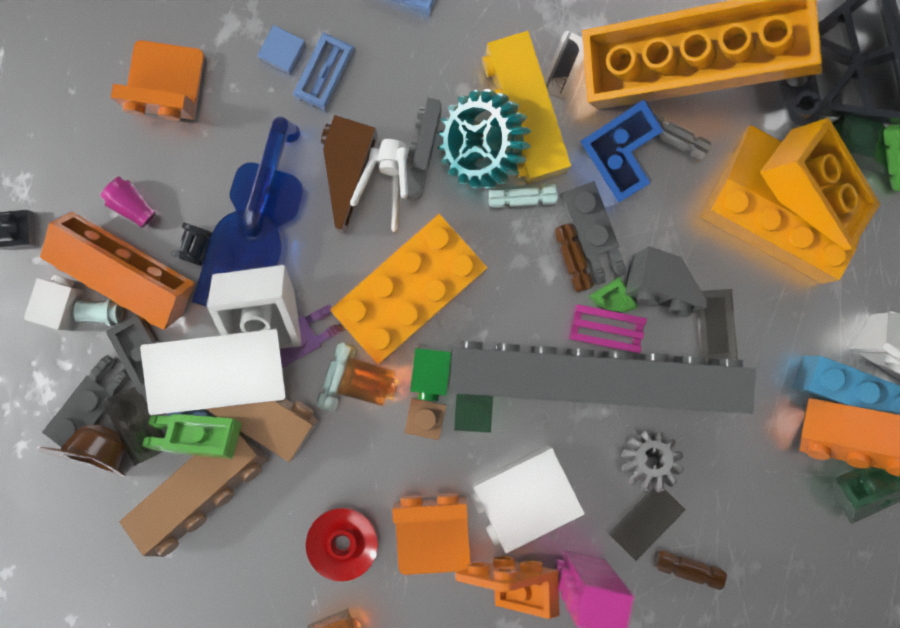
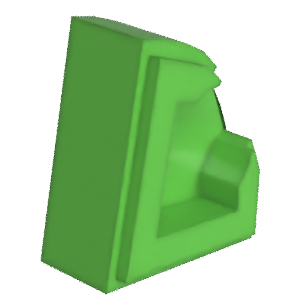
[589,277,638,313]

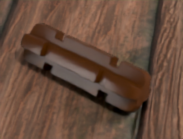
[555,223,594,292]
[655,550,727,590]

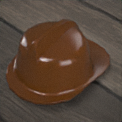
[37,424,127,477]

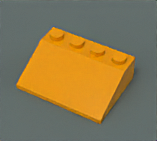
[699,125,860,284]

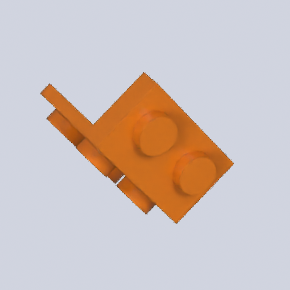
[110,40,205,121]
[392,493,470,575]
[455,556,560,619]

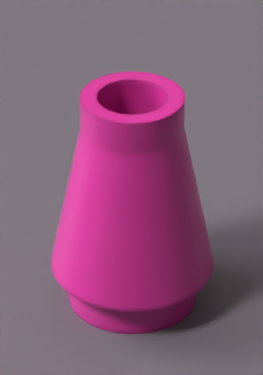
[100,176,156,228]

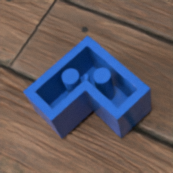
[580,100,665,203]

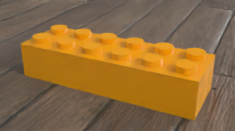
[582,0,822,110]

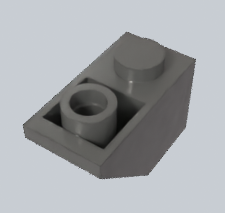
[625,246,707,317]

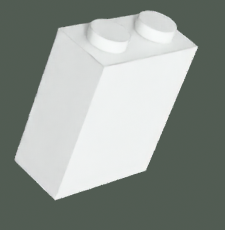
[470,445,585,554]

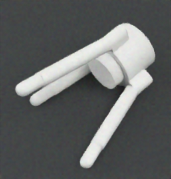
[350,139,408,232]

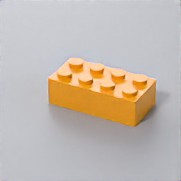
[330,214,488,365]

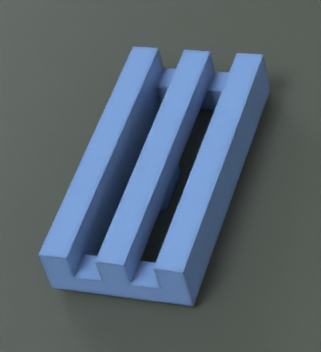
[293,32,356,112]

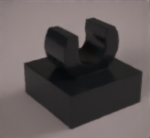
[0,210,36,250]

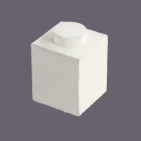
[24,274,85,331]

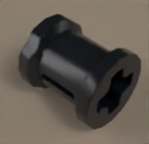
[171,222,214,266]

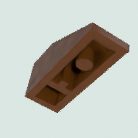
[321,115,378,235]

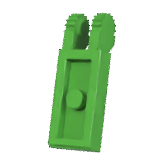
[142,414,242,459]

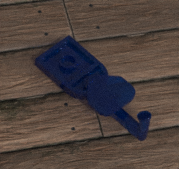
[192,116,304,307]

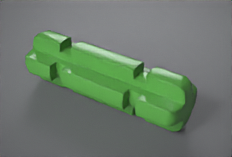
[883,124,900,191]

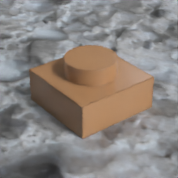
[404,397,446,440]

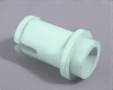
[73,298,125,326]

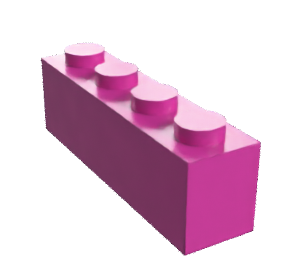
[554,550,634,628]

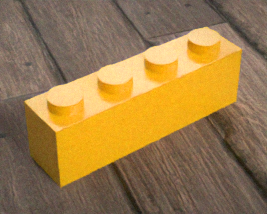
[482,30,571,185]

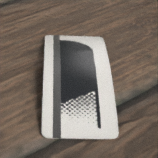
[544,31,584,100]

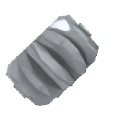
[621,431,684,493]

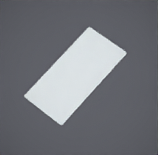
[140,329,286,415]

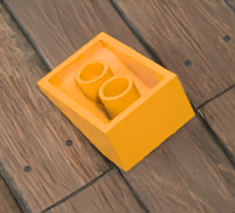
[760,118,880,250]

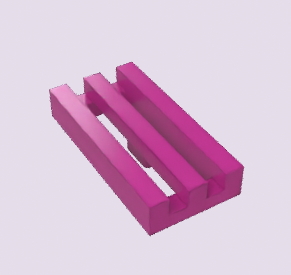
[569,304,647,353]

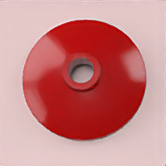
[305,508,378,582]

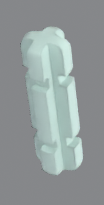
[488,183,558,208]
[316,342,357,412]

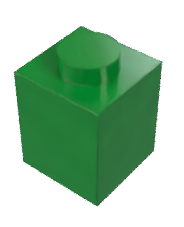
[410,348,451,401]

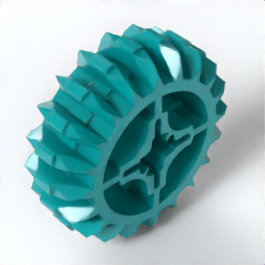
[437,89,531,189]

